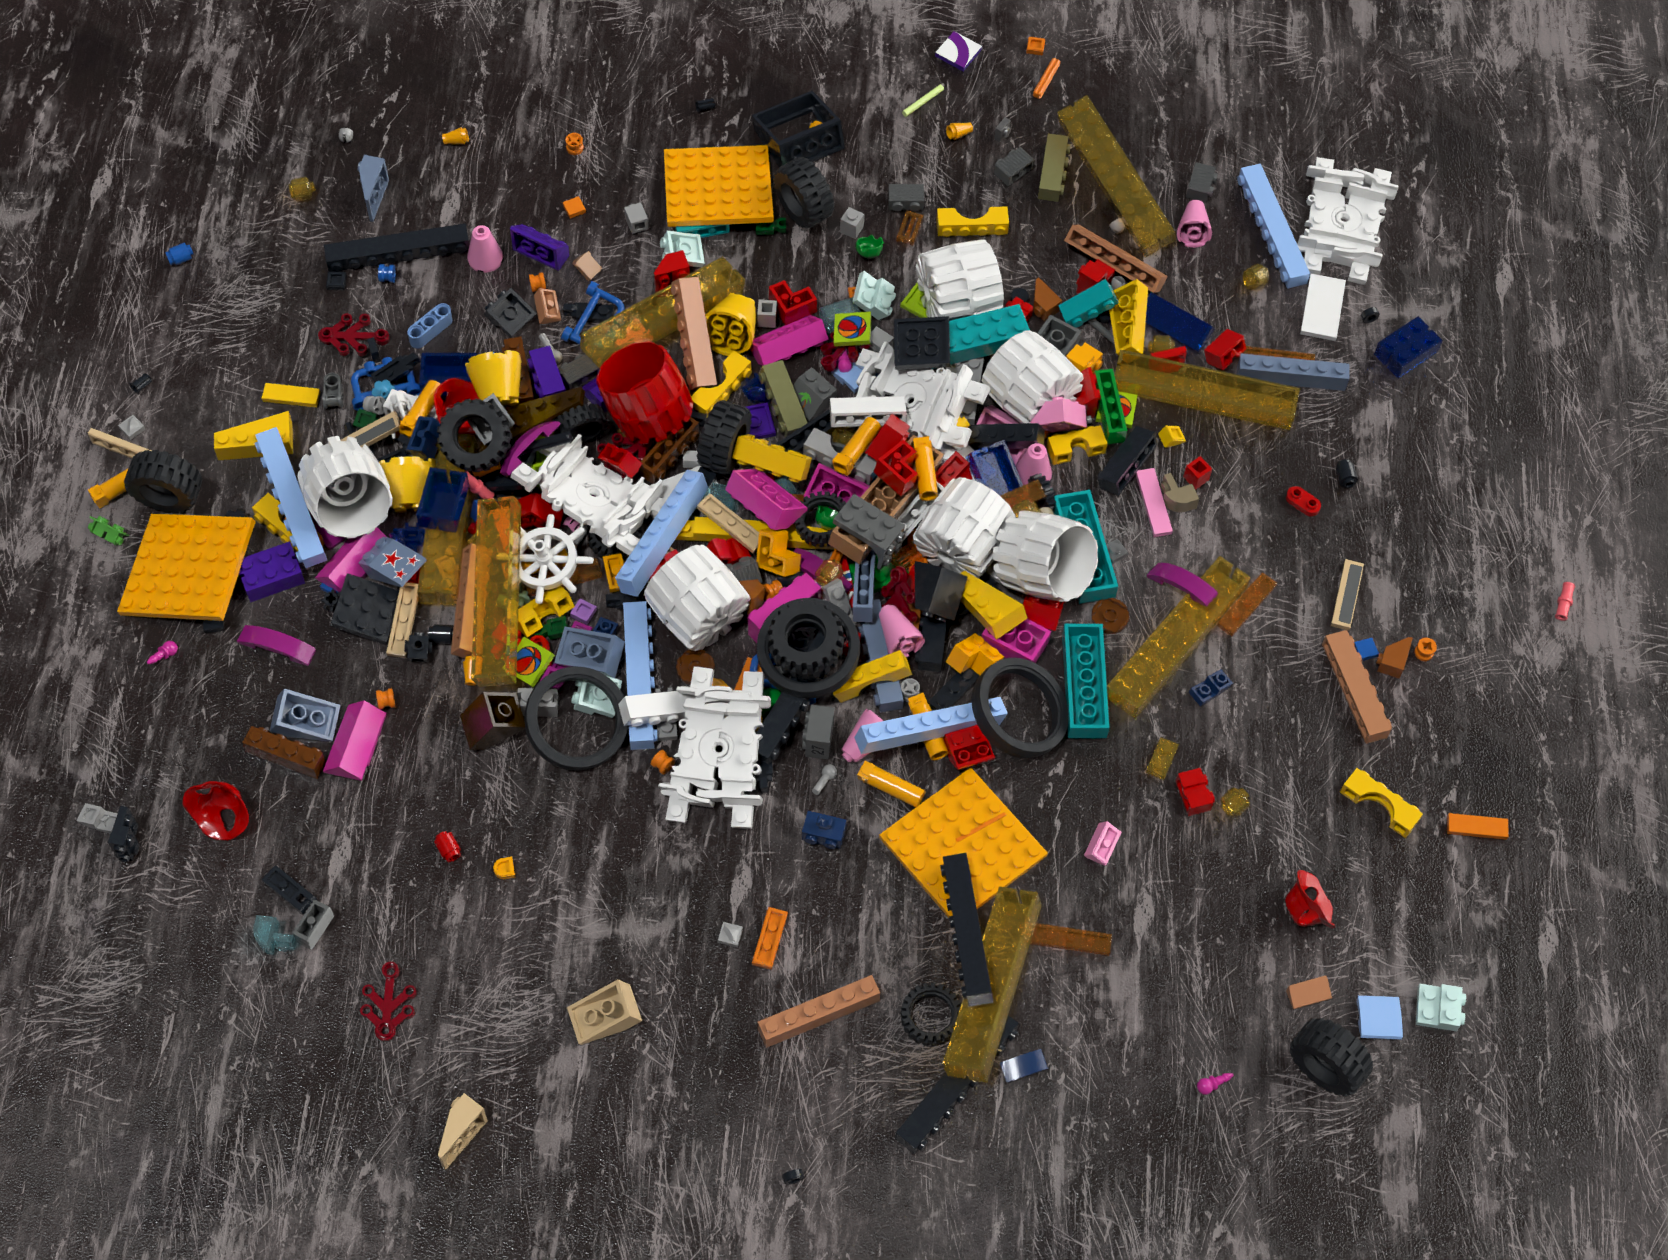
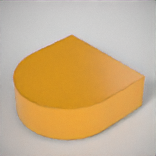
[493,857,515,879]

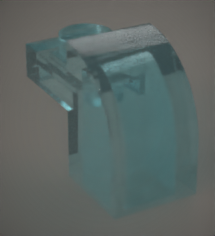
[253,915,297,955]

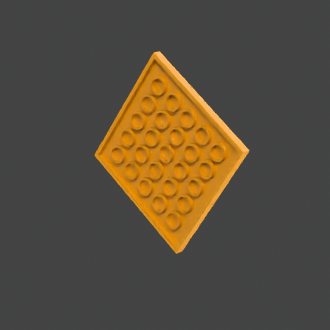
[664,145,774,227]
[117,514,256,621]
[879,767,1048,918]

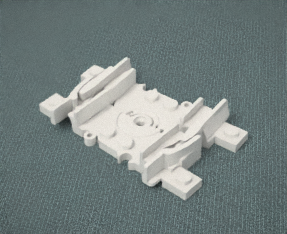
[1297,157,1398,285]
[847,341,991,450]
[511,434,666,556]
[658,666,771,829]

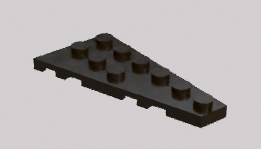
[479,387,585,453]

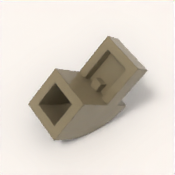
[1161,473,1199,512]

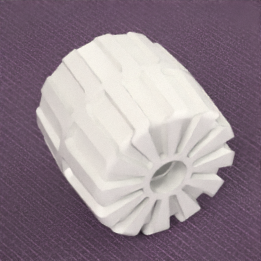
[916,240,1004,321]
[982,330,1084,423]
[297,436,392,539]
[913,477,1016,578]
[992,510,1098,602]
[644,545,751,651]

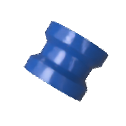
[378,264,396,283]

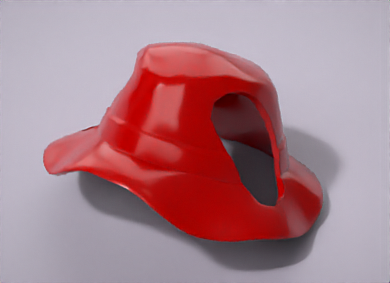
[434,378,479,434]
[183,781,249,840]
[1285,870,1335,929]

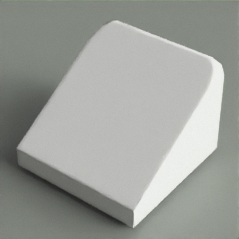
[683,451,700,468]

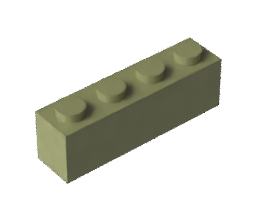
[1038,133,1071,202]
[759,360,807,438]

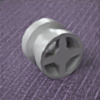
[363,396,385,415]
[901,678,920,702]

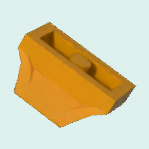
[603,553,626,593]

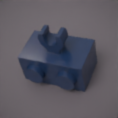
[802,811,846,849]

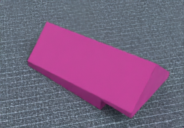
[804,463,870,511]
[315,527,387,592]
[323,700,386,781]

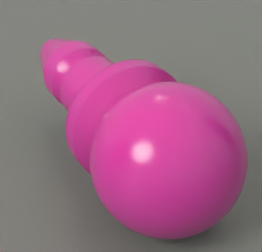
[838,349,852,373]
[147,641,178,664]
[1197,1073,1234,1095]

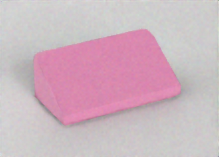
[1084,821,1122,866]

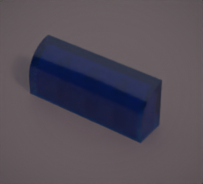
[1146,292,1215,352]

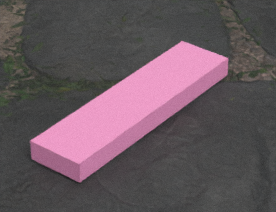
[1136,468,1173,537]

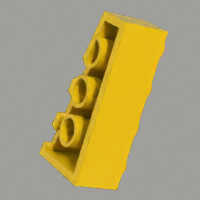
[1109,279,1148,362]
[214,411,293,460]
[732,434,812,483]
[960,570,1027,640]

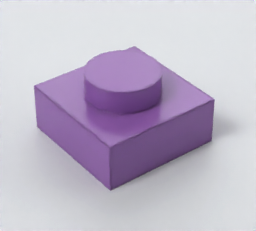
[570,599,597,625]

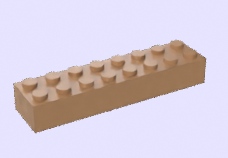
[828,435,944,564]

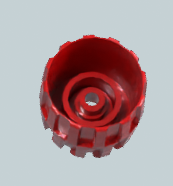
[596,341,693,444]

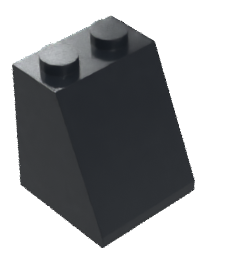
[914,561,968,622]

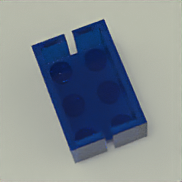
[1374,316,1443,379]
[419,353,477,396]
[966,440,1026,501]
[416,467,469,533]

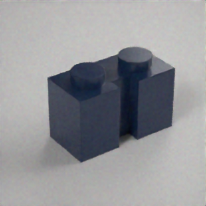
[406,416,441,461]

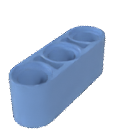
[407,303,453,349]

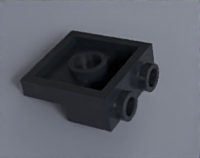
[484,288,537,338]
[108,806,139,862]

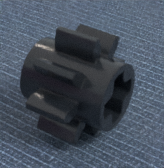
[321,589,341,614]

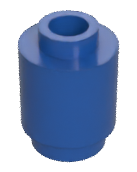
[165,242,194,265]

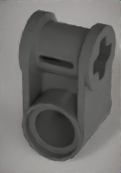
[322,373,343,409]

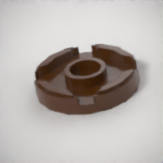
[1091,598,1130,634]
[676,649,715,685]

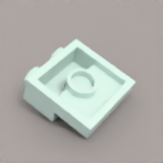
[660,231,705,268]
[852,271,896,320]
[571,676,622,718]
[1415,984,1466,1032]

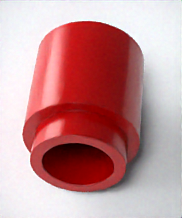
[434,831,461,863]

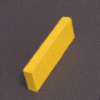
[262,383,321,408]

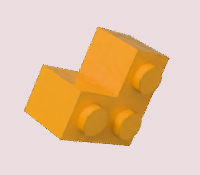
[1066,342,1103,373]
[756,528,801,577]
[946,633,1004,675]

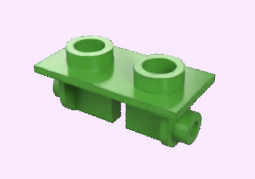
[88,516,129,545]

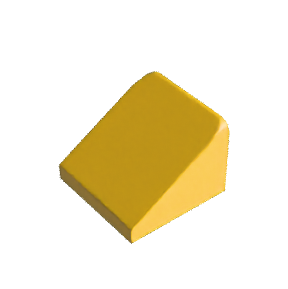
[1158,426,1186,448]

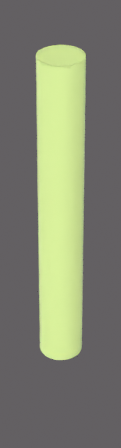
[902,84,944,117]

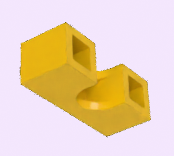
[1046,425,1108,465]
[510,586,575,637]

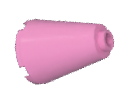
[1176,200,1212,248]
[467,226,503,273]
[1016,443,1052,489]
[879,605,925,657]
[841,709,883,763]

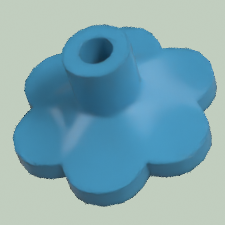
[372,380,395,400]

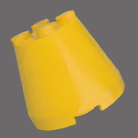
[705,293,756,356]
[465,350,521,406]
[379,457,436,513]

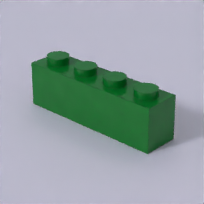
[1094,369,1127,444]

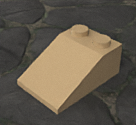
[567,979,642,1045]
[438,1093,488,1170]

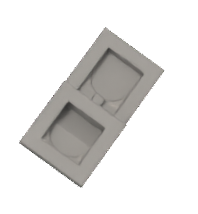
[76,803,118,834]

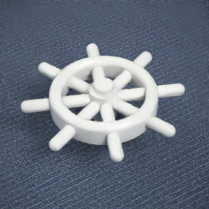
[496,514,594,604]

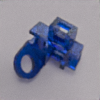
[742,373,771,403]
[389,523,427,553]

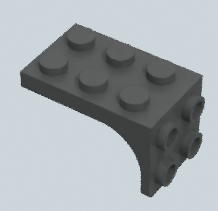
[833,494,905,570]

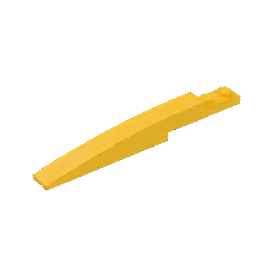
[675,517,835,550]

